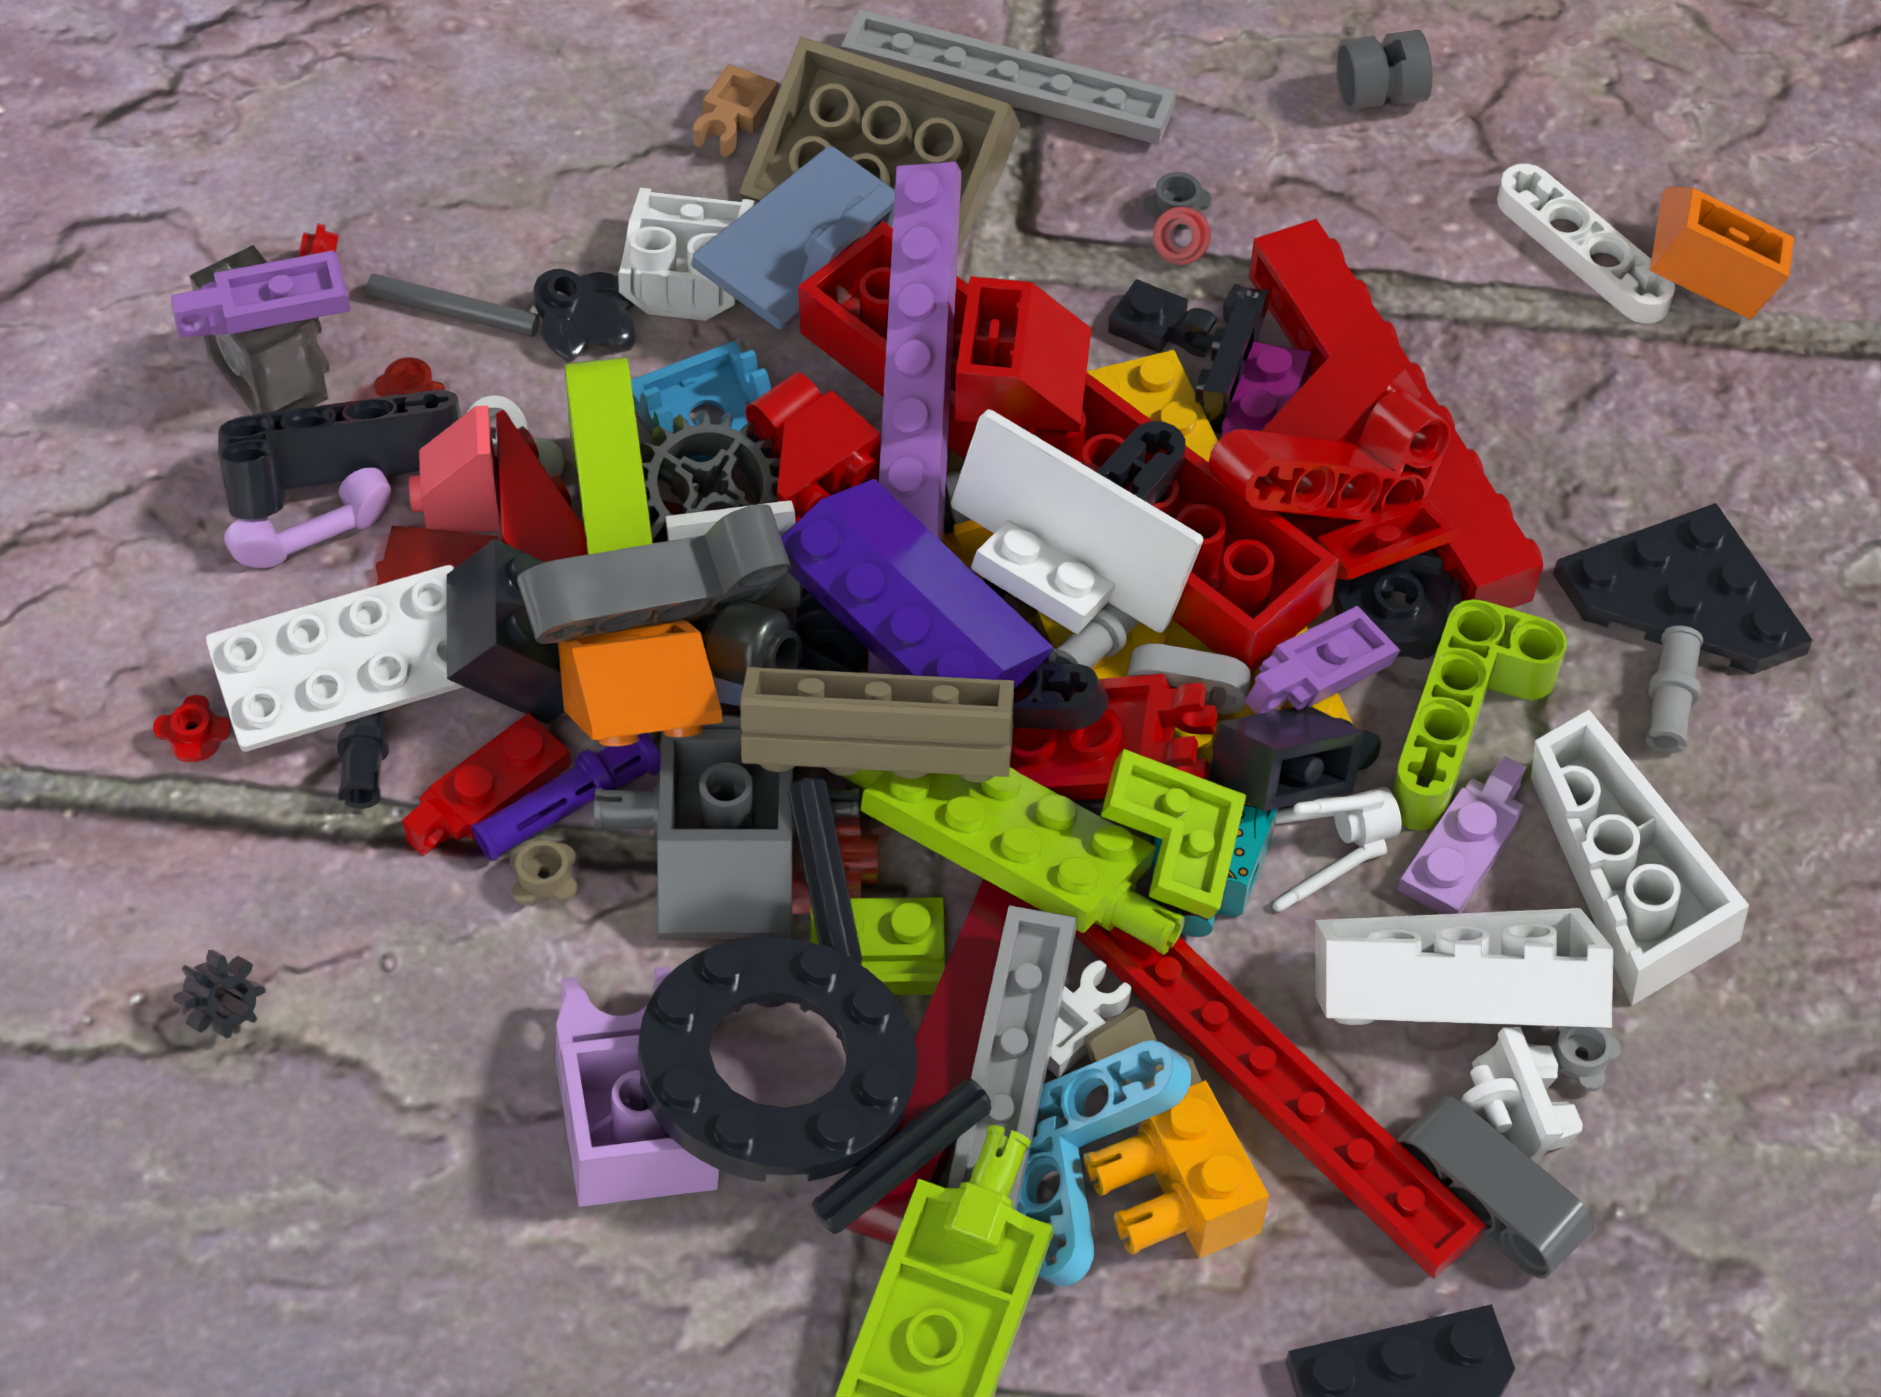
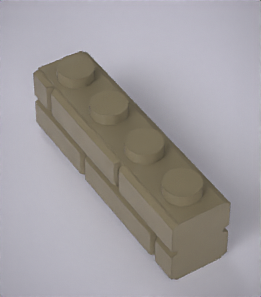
[740,667,1014,782]

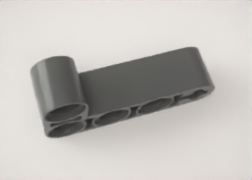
[517,504,792,644]

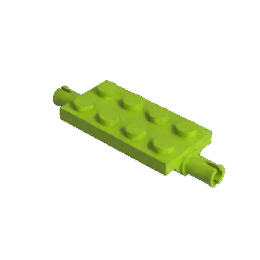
[833,767,1185,955]
[835,1125,1054,1397]

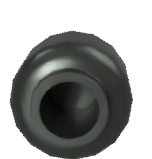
[704,601,803,686]

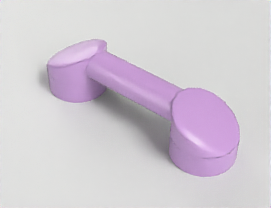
[224,468,392,568]

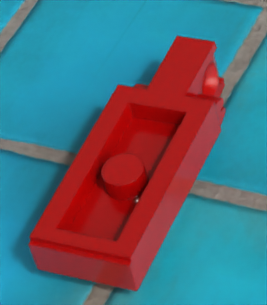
[402,713,572,856]

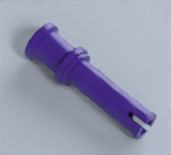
[471,733,661,862]

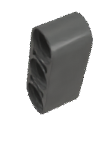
[1396,1096,1594,1279]

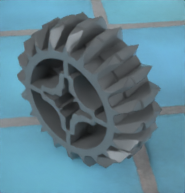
[639,409,781,544]

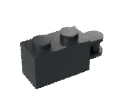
[1208,705,1381,811]

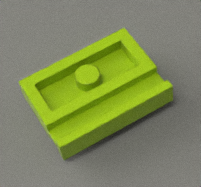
[811,897,945,995]

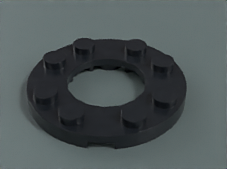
[638,937,917,1182]

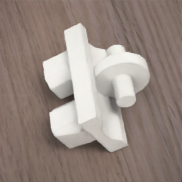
[1460,1027,1583,1163]

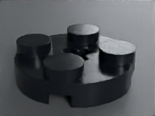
[1334,550,1462,660]

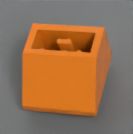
[1649,186,1794,320]
[558,619,723,746]

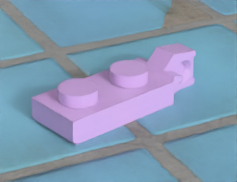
[1398,756,1527,914]

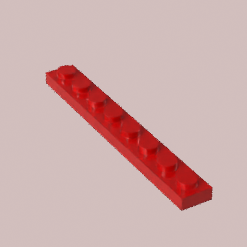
[1075,923,1486,1279]

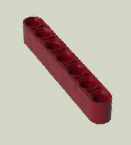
[845,878,1042,1246]

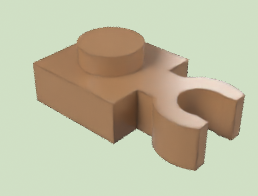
[693,64,778,157]

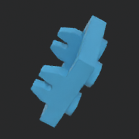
[631,341,771,462]

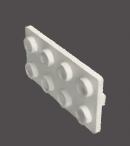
[951,409,1203,634]
[206,565,463,752]

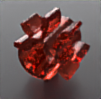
[834,818,878,898]

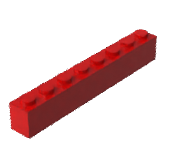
[1249,218,1543,609]

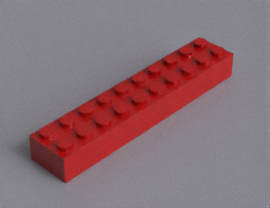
[798,221,1339,675]

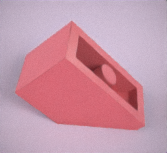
[409,405,500,536]

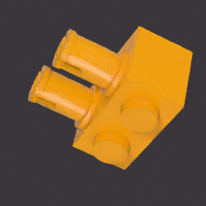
[1084,1080,1269,1259]

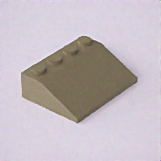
[739,36,1021,253]

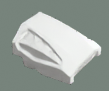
[618,188,754,321]

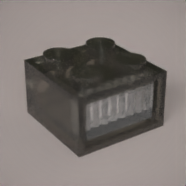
[189,245,330,415]

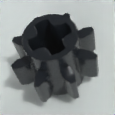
[173,949,266,1039]

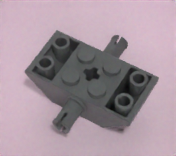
[594,712,859,940]

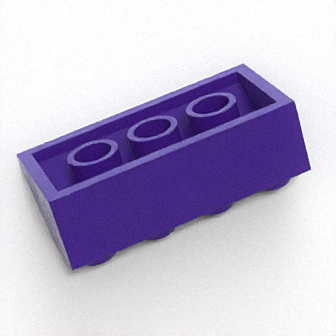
[781,479,1054,689]

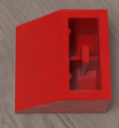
[955,276,1092,432]
[777,390,881,523]

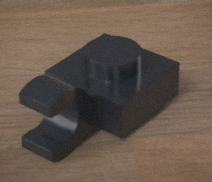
[1108,279,1217,357]

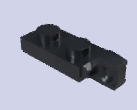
[1195,284,1269,434]

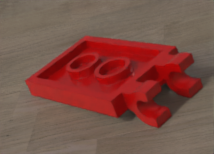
[1010,674,1218,801]

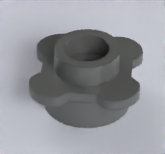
[1143,172,1211,230]

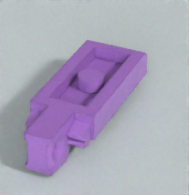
[171,251,351,338]
[1243,606,1400,714]

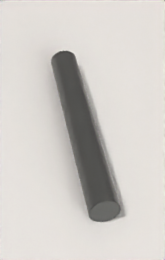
[366,273,540,337]

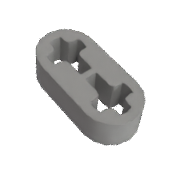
[1126,643,1251,715]

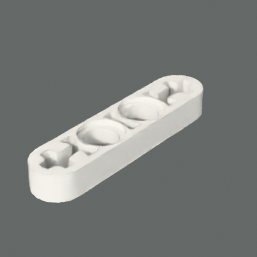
[1497,164,1675,324]

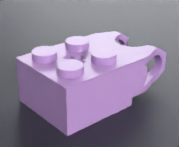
[556,967,719,1207]

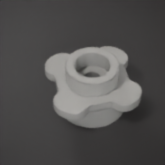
[1551,1026,1621,1092]

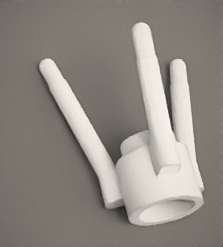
[1272,787,1401,912]

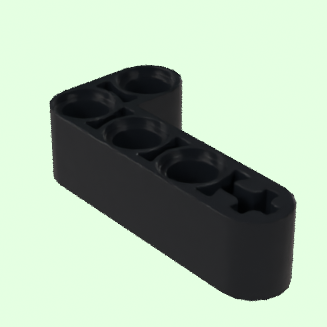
[218,390,461,520]

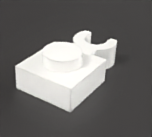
[1047,960,1131,1078]

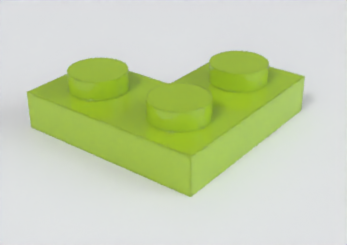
[1101,749,1246,919]

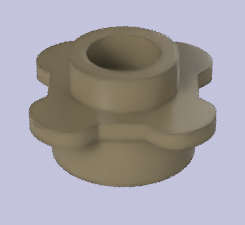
[510,840,577,905]

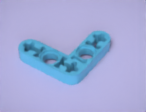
[1017,1040,1191,1287]

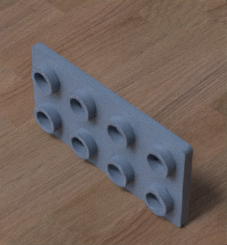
[691,146,895,330]

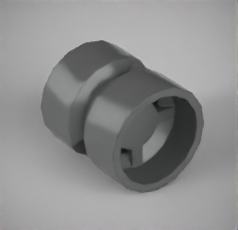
[1336,30,1433,112]

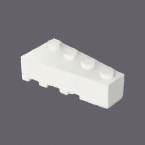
[1531,710,1749,1006]
[1315,908,1613,1028]

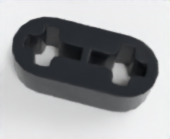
[1097,421,1185,506]

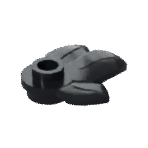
[532,269,635,362]

